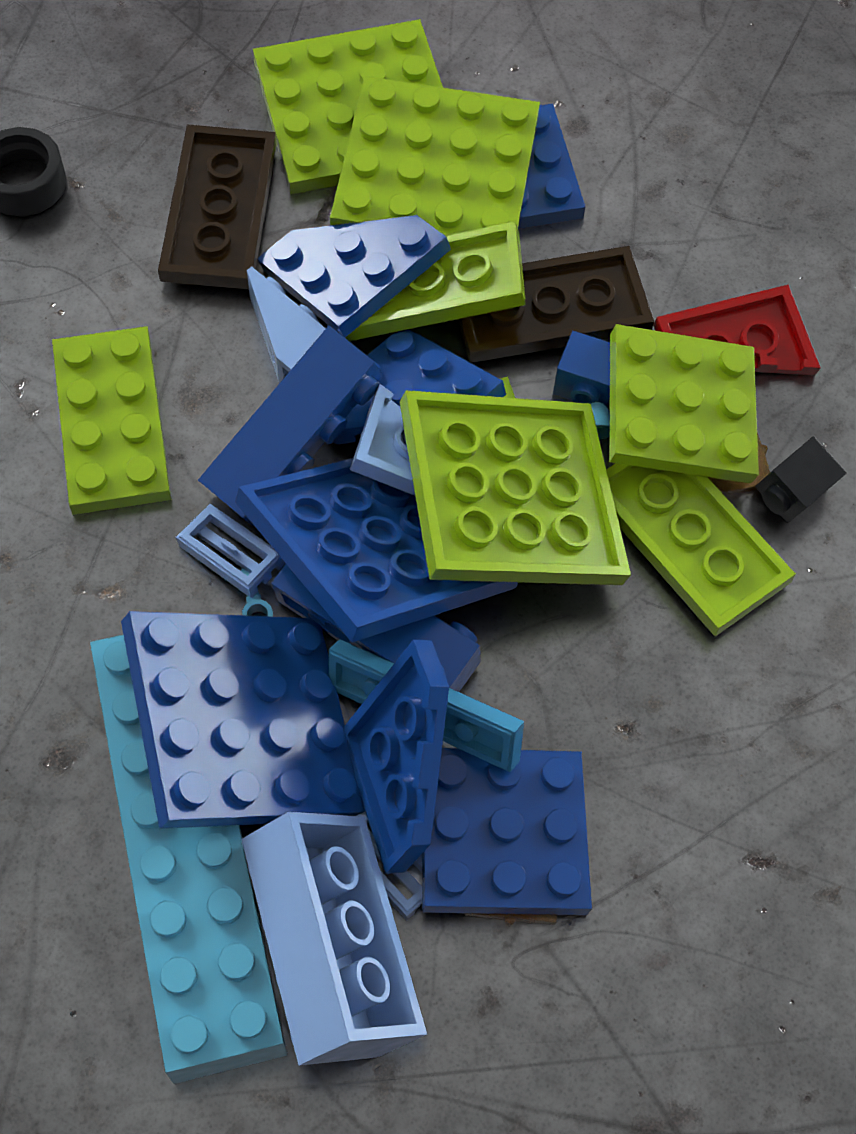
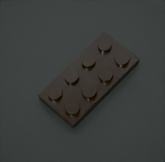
[158,124,277,289]
[457,246,654,363]

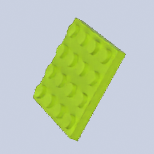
[253,19,443,195]
[330,76,540,236]
[399,390,631,585]

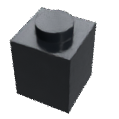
[755,436,847,523]

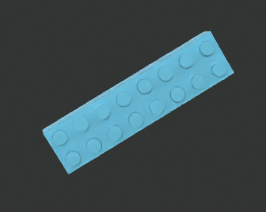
[90,635,287,1084]

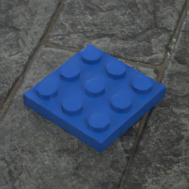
[422,748,592,915]

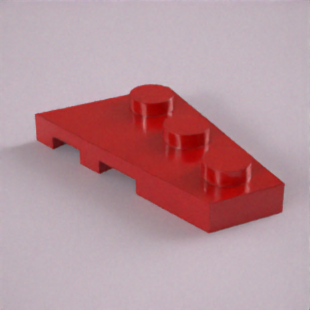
[653,285,821,375]

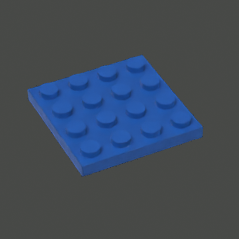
[235,458,518,643]
[121,611,365,829]

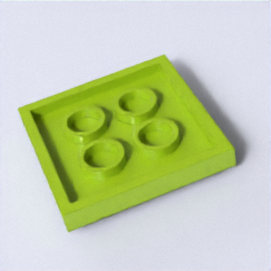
[609,324,759,484]

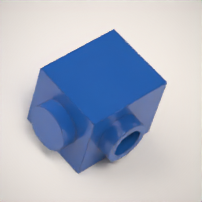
[553,330,610,408]

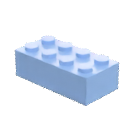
[241,812,427,1066]

